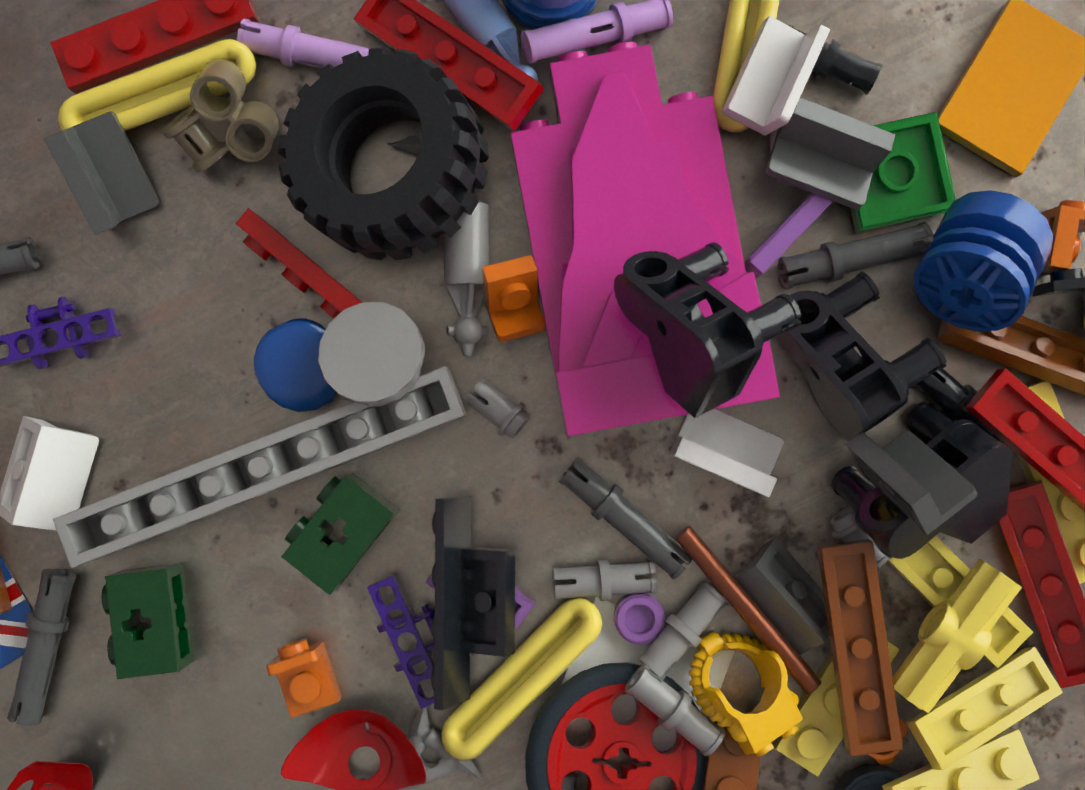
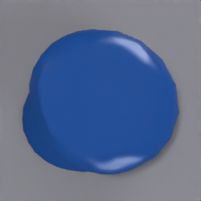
[254,318,337,412]

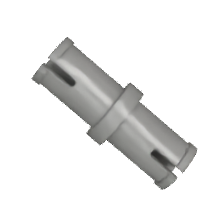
[552,560,657,601]
[638,582,729,680]
[625,665,725,757]

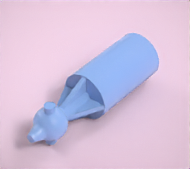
[443,0,540,102]

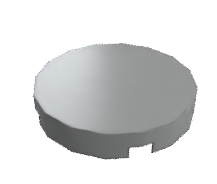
[318,302,425,406]

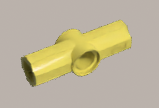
[893,558,1022,713]

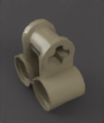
[162,60,279,173]

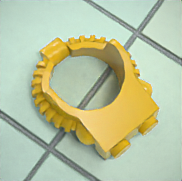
[688,631,803,757]

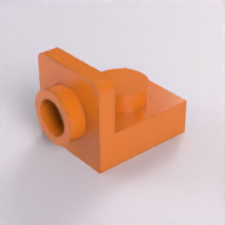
[1041,200,1085,275]
[482,255,546,342]
[266,638,342,718]

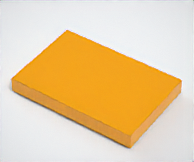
[938,0,1085,178]

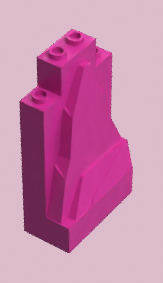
[511,42,780,436]

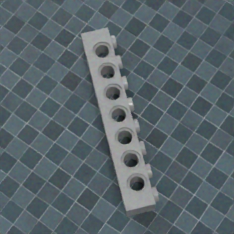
[53,367,468,568]

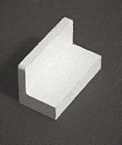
[721,16,830,136]
[669,409,784,497]
[0,416,99,531]

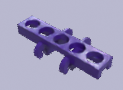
[0,297,121,369]
[367,574,435,709]

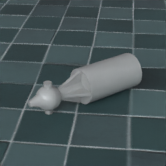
[444,202,489,356]

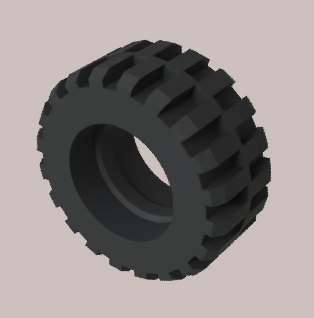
[278,47,489,260]

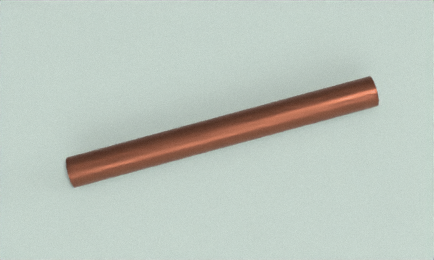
[675,525,822,694]

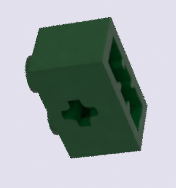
[281,473,400,595]
[101,562,194,679]

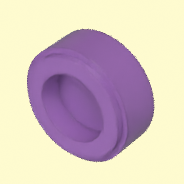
[614,593,665,645]

